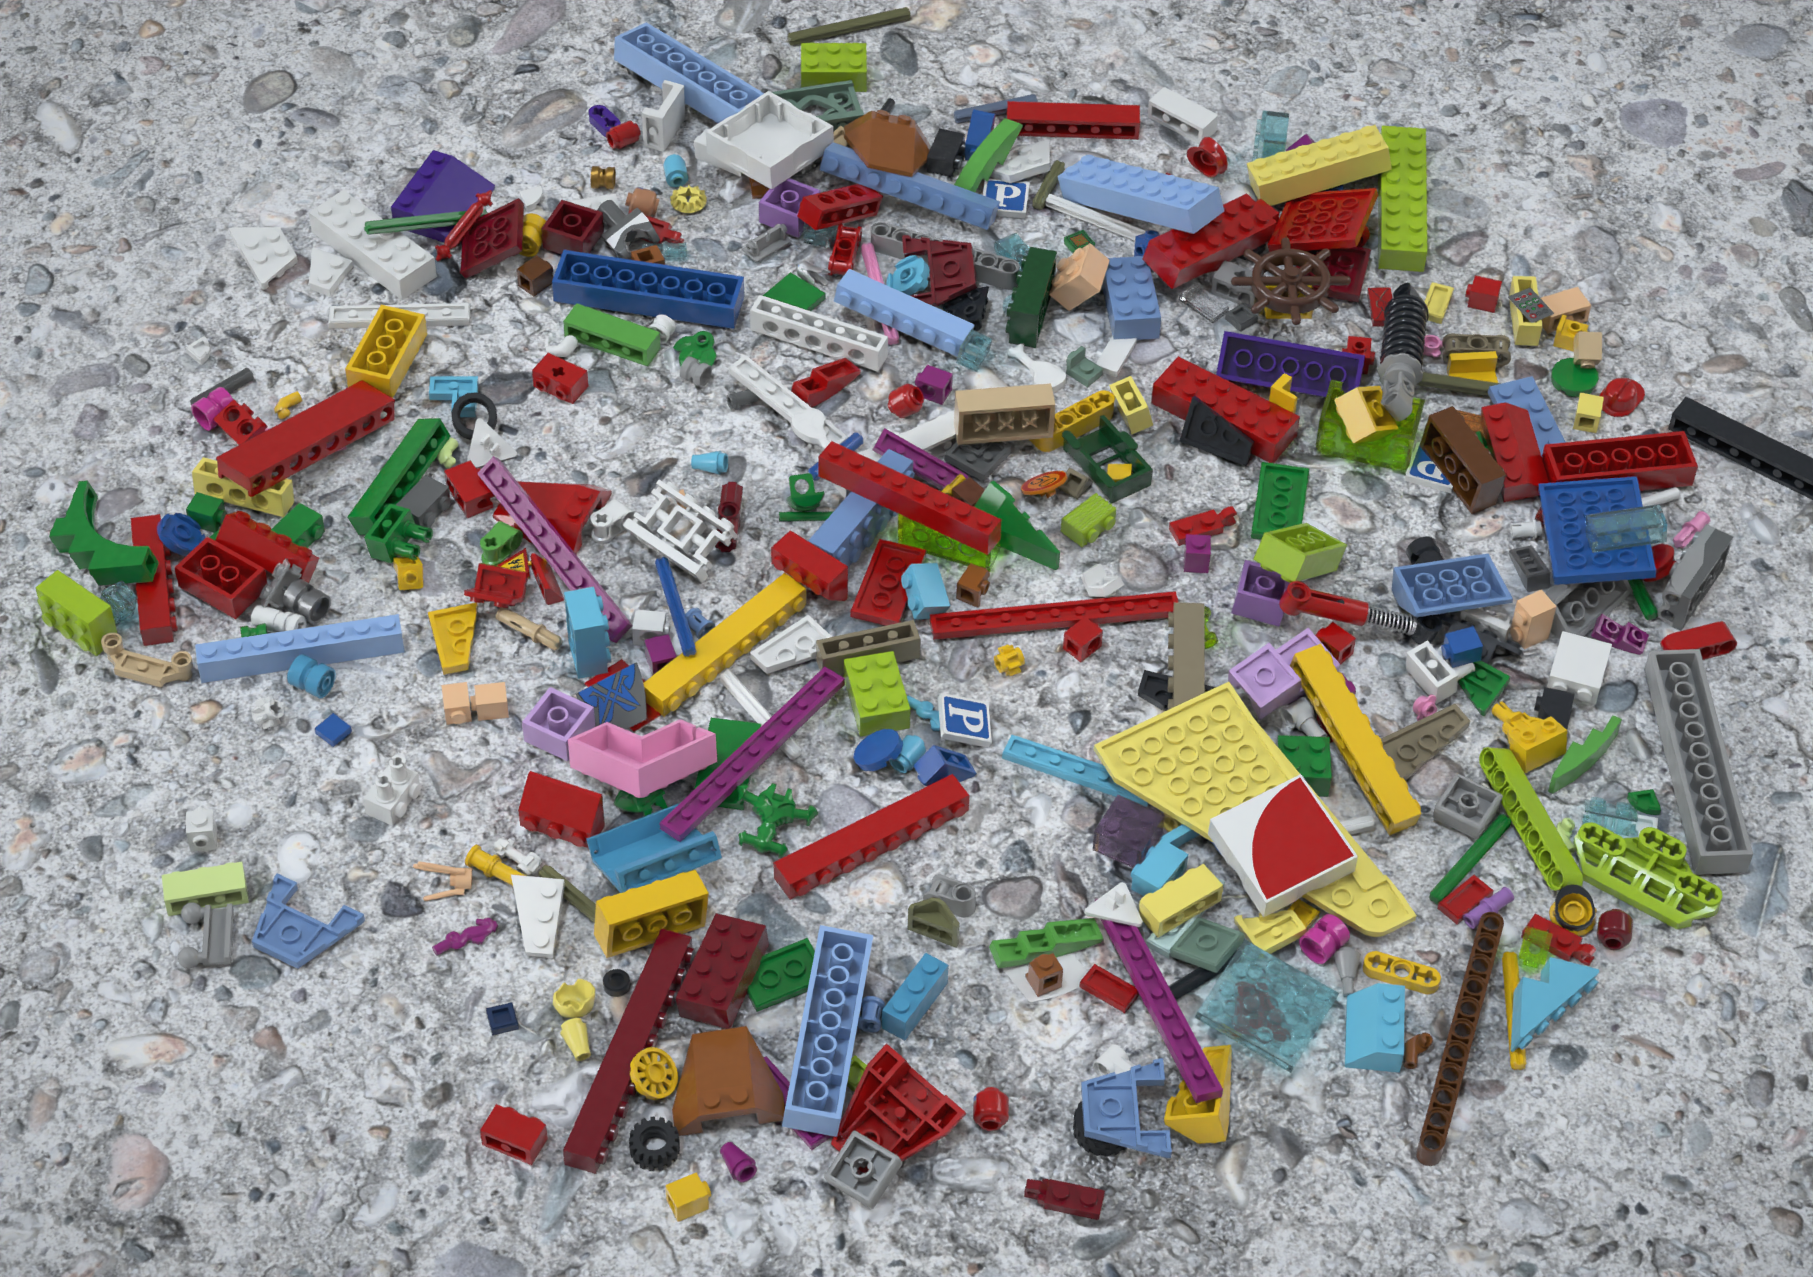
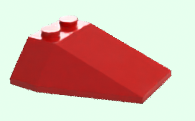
[493,481,612,555]
[831,1043,967,1174]

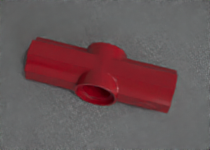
[715,482,743,552]

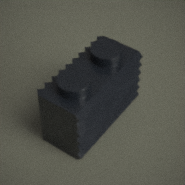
[927,128,966,177]

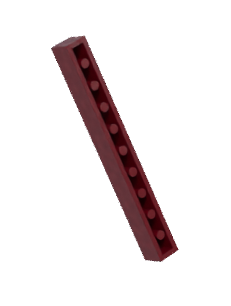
[563,928,696,1174]

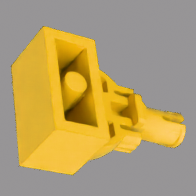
[1492,701,1567,773]

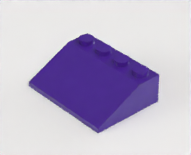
[391,150,495,243]

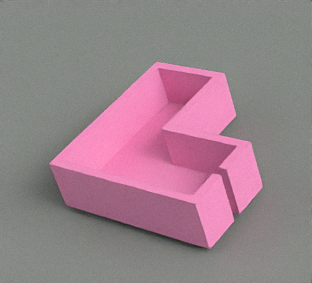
[568,719,717,798]

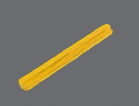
[1502,951,1527,1070]

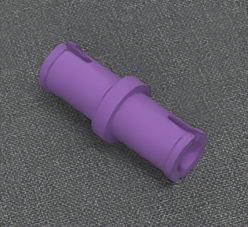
[1463,887,1514,929]

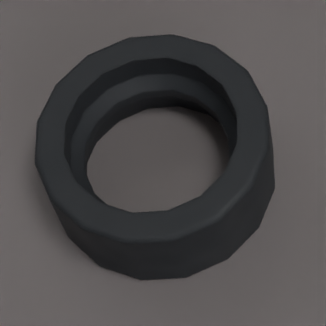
[451,392,497,440]

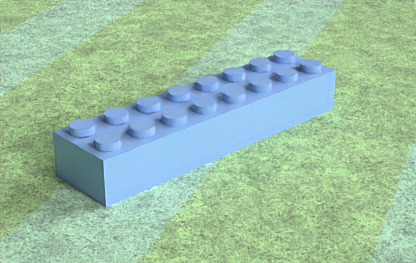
[614,22,764,123]
[1057,155,1224,234]
[782,925,873,1137]

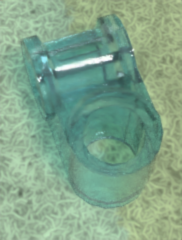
[994,233,1030,271]

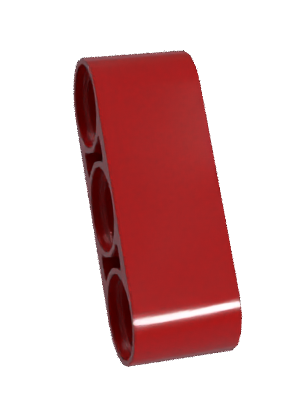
[1660,621,1737,660]

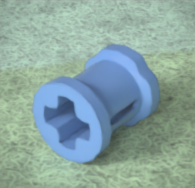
[685,608,715,639]
[857,996,885,1033]

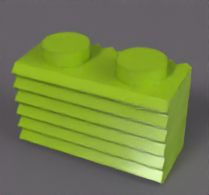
[1060,493,1116,548]

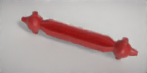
[435,190,493,262]

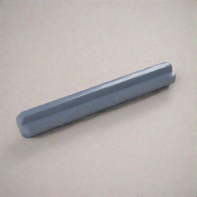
[954,94,1038,123]

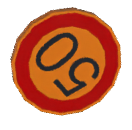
[1021,471,1067,498]

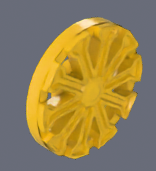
[630,1047,678,1100]

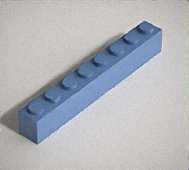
[820,142,1000,230]

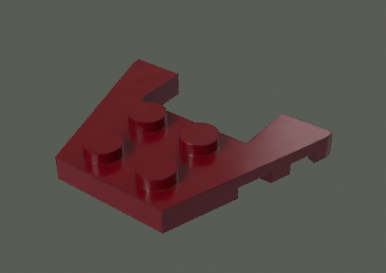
[902,235,977,307]

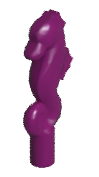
[432,918,498,956]

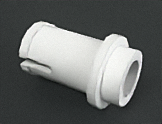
[1510,519,1542,539]

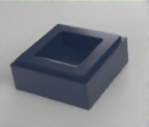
[485,1002,519,1036]

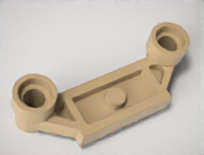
[101,633,193,688]

